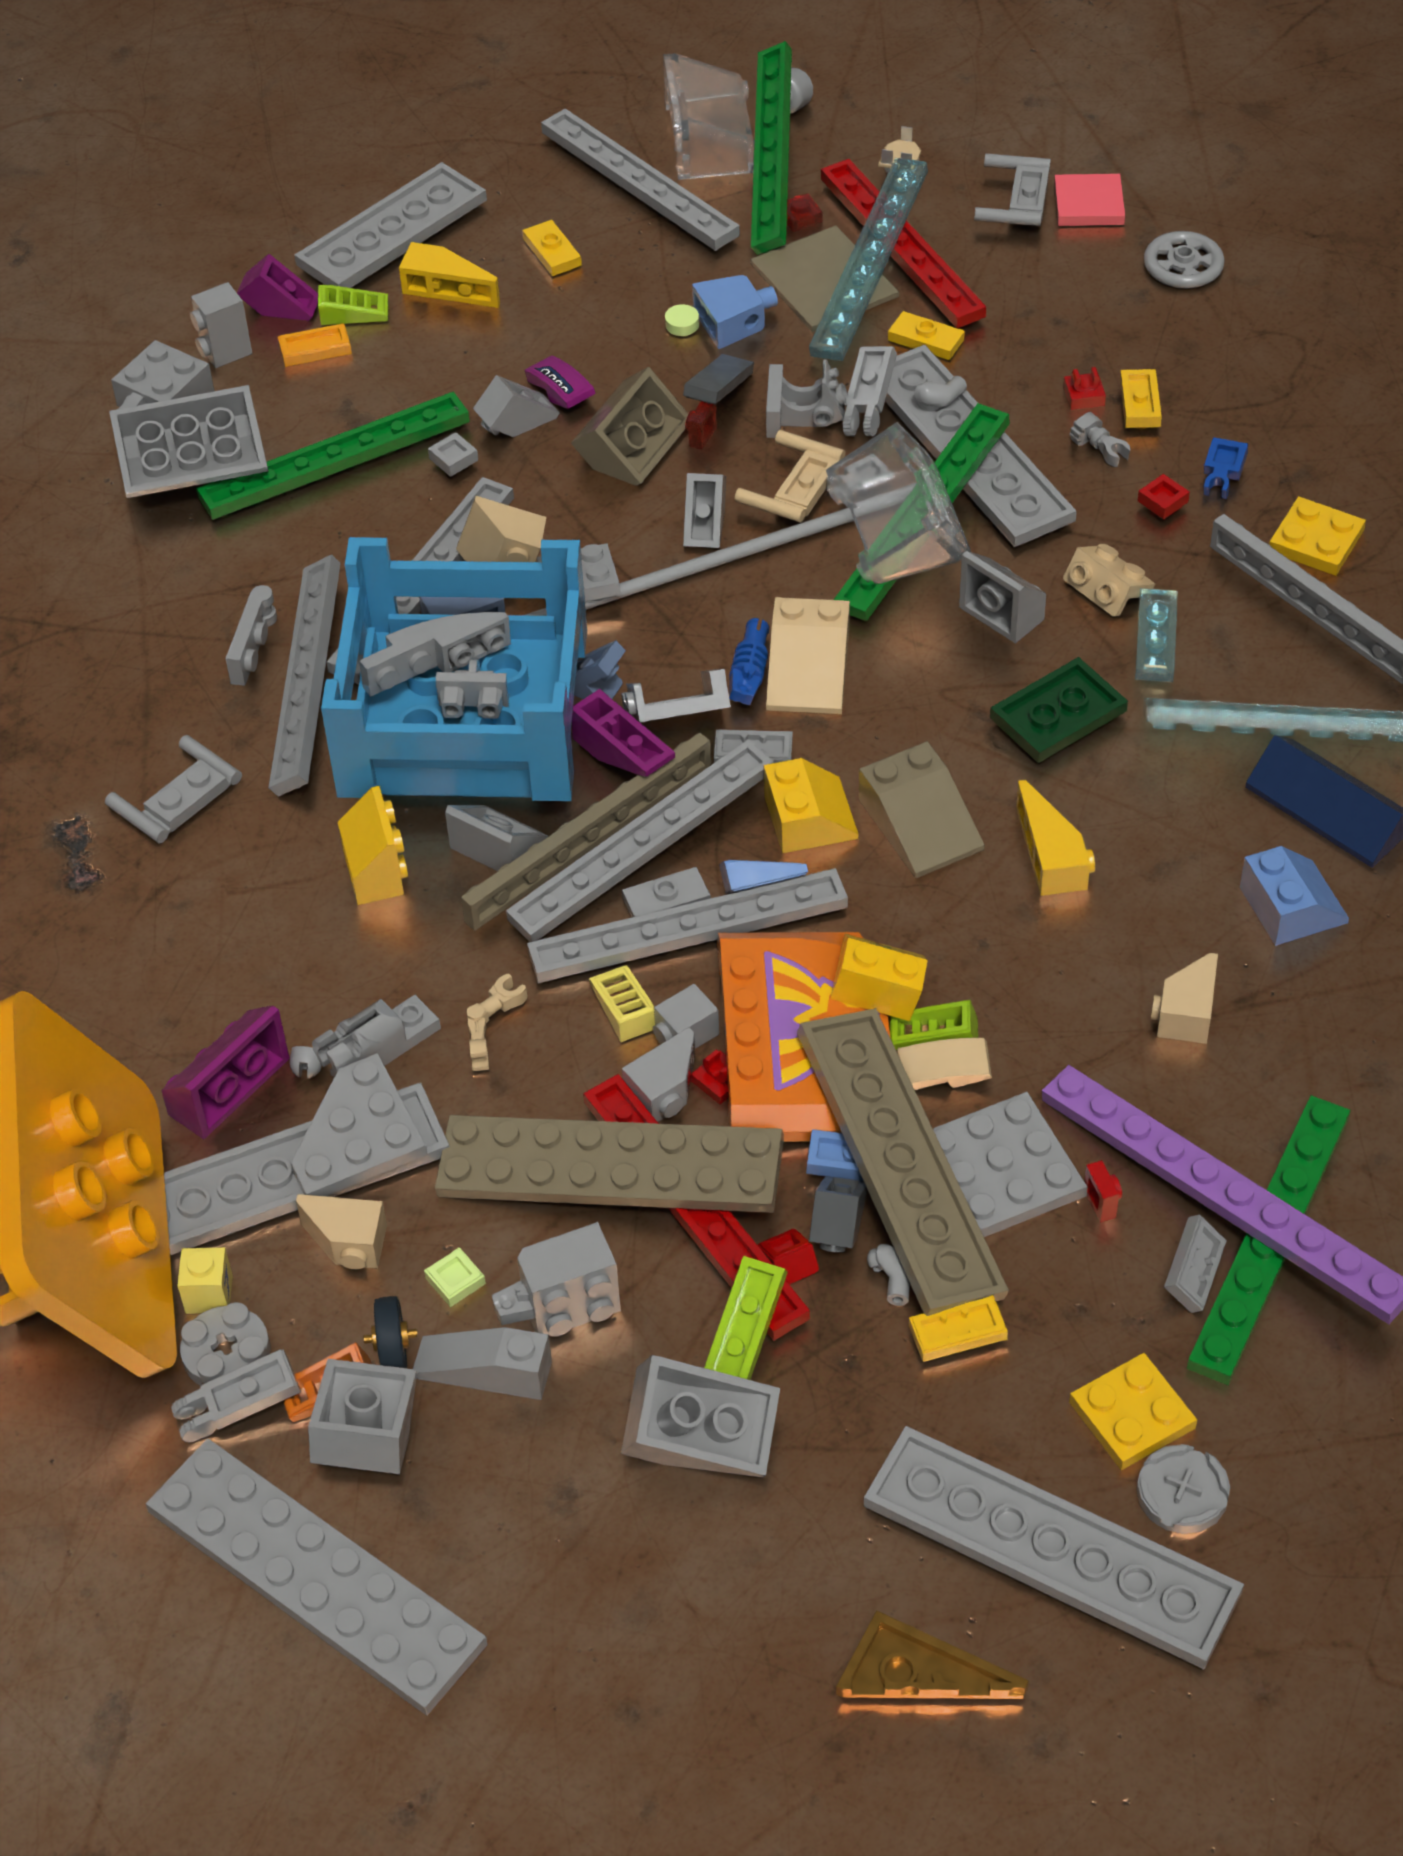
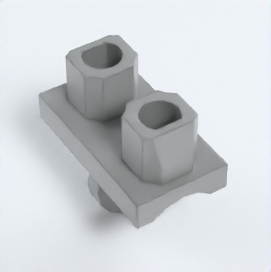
[436,659,509,719]

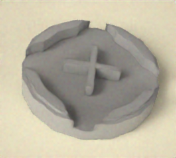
[1136,1444,1230,1534]

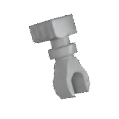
[1069,412,1131,467]

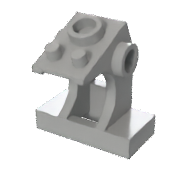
[766,359,848,438]

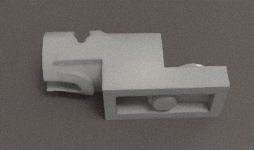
[312,995,441,1077]

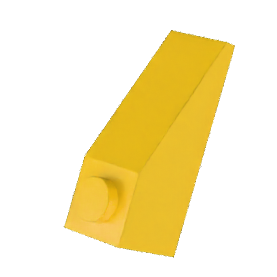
[399,242,500,308]
[1016,780,1095,896]

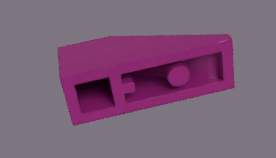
[572,689,675,777]

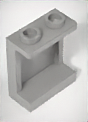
[621,669,731,722]

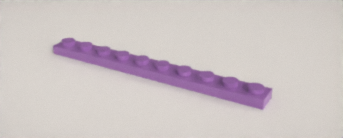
[1042,1065,1403,1324]

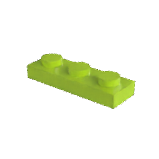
[704,1256,788,1380]

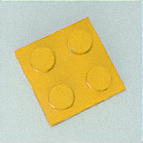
[1269,496,1366,576]
[1069,1353,1197,1471]

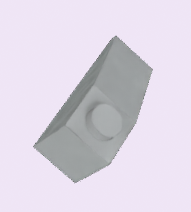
[413,1327,552,1400]

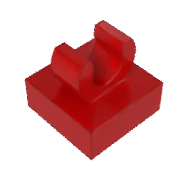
[1063,367,1106,410]
[691,1049,729,1105]

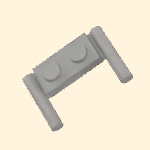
[974,153,1051,226]
[105,735,242,843]

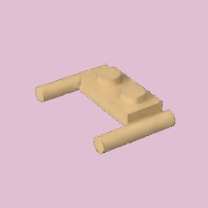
[735,430,845,523]

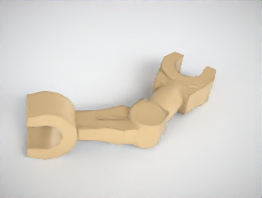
[466,974,528,1071]

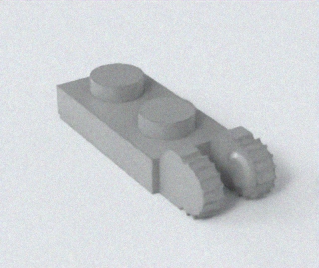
[843,346,897,436]
[171,1349,301,1443]

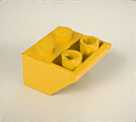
[337,786,408,905]

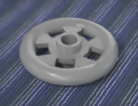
[1144,231,1225,289]

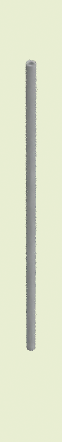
[525,485,917,616]

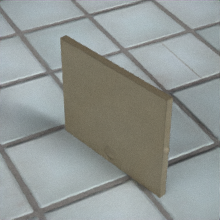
[750,225,899,332]

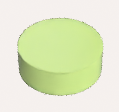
[665,304,699,336]

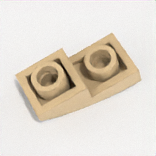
[898,1038,992,1090]

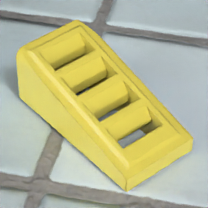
[589,965,655,1042]

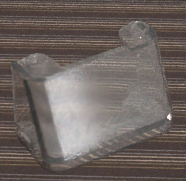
[663,53,755,180]
[826,422,971,584]

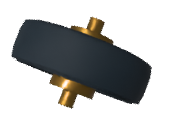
[363,1296,418,1368]

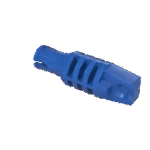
[729,618,770,705]

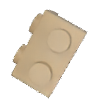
[1063,544,1155,616]

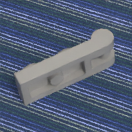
[225,585,277,686]

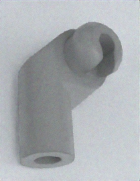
[867,1244,910,1306]

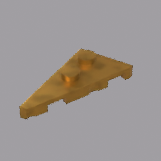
[836,1610,1029,1699]

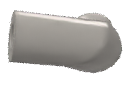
[914,376,967,408]

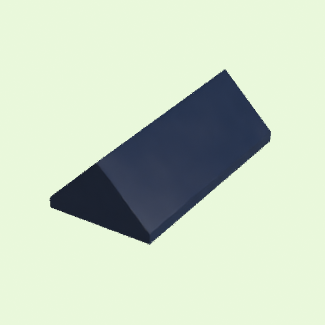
[1245,735,1403,868]

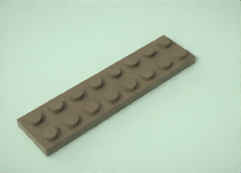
[797,1008,1009,1316]
[435,1115,784,1213]

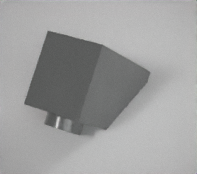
[809,1176,868,1252]

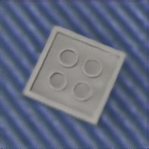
[933,1092,1088,1237]

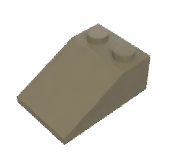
[859,741,985,879]

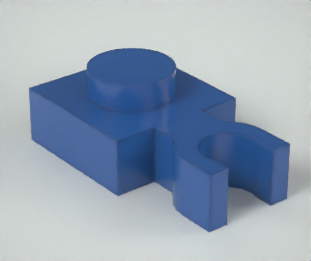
[1203,437,1248,499]

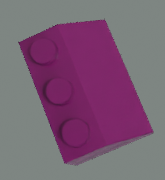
[161,1005,290,1140]

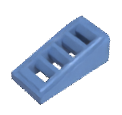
[719,860,808,894]

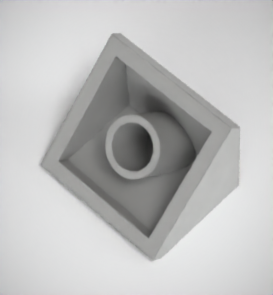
[445,805,548,871]

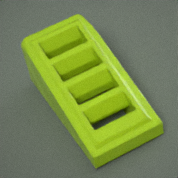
[318,285,389,325]
[890,1000,978,1050]

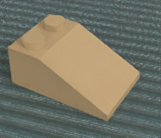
[766,597,850,714]

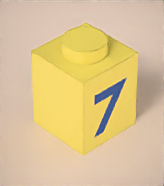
[177,1247,233,1314]

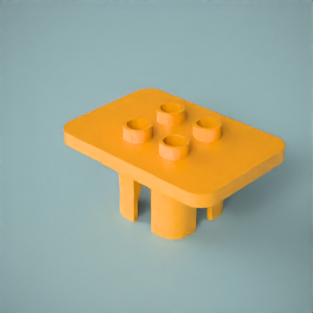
[0,991,177,1378]

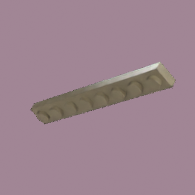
[461,732,711,931]

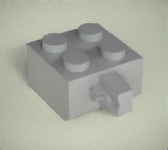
[111,340,214,409]
[492,1222,621,1336]

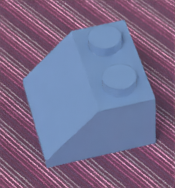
[1240,846,1349,946]

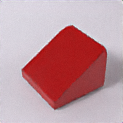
[758,1228,819,1285]

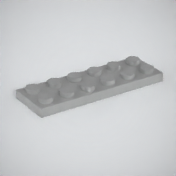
[294,162,487,288]

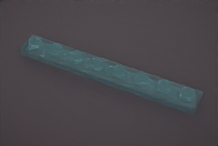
[809,158,928,361]

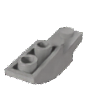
[359,612,511,697]

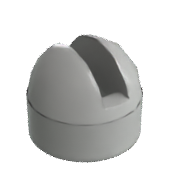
[290,1046,322,1078]

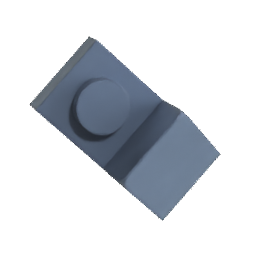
[574,640,626,699]

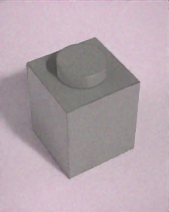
[653,984,719,1049]

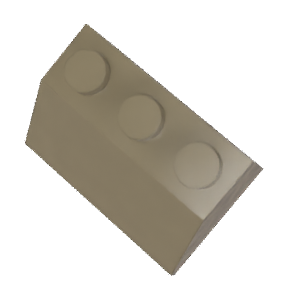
[571,367,693,486]

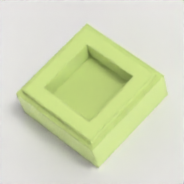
[424,1247,486,1307]

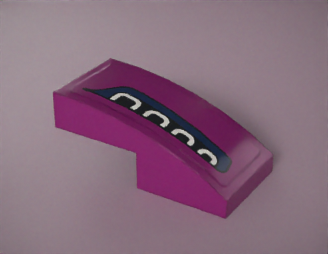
[524,355,596,409]

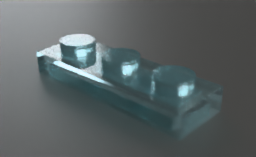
[1135,588,1178,682]

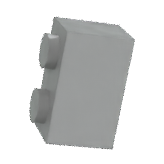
[190,282,253,368]

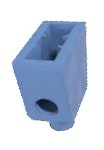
[692,275,778,349]

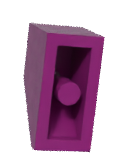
[237,254,318,321]

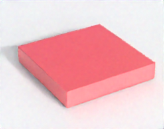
[1054,174,1125,226]

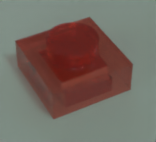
[787,193,823,232]
[685,401,717,450]

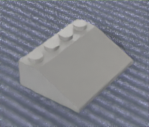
[109,385,268,498]

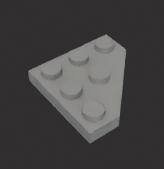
[291,1053,428,1196]

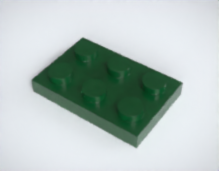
[990,657,1128,763]

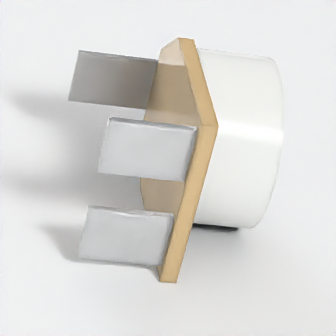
[878,126,921,178]

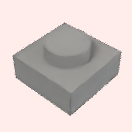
[428,432,478,477]

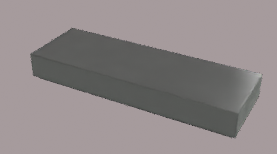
[683,354,754,405]

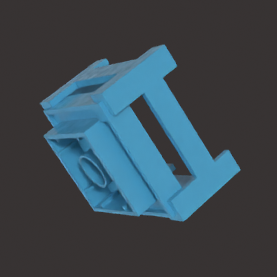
[321,537,587,801]

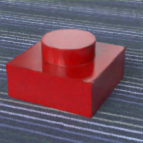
[1137,474,1190,519]
[1084,1160,1122,1223]

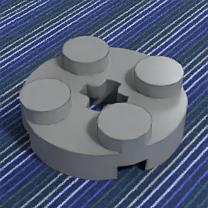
[180,1302,271,1385]

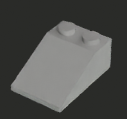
[621,1355,780,1477]

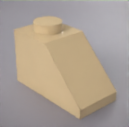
[1151,953,1218,1044]
[296,1194,387,1269]

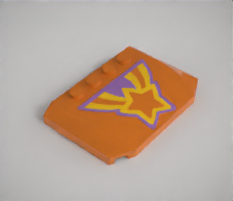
[717,932,890,1142]

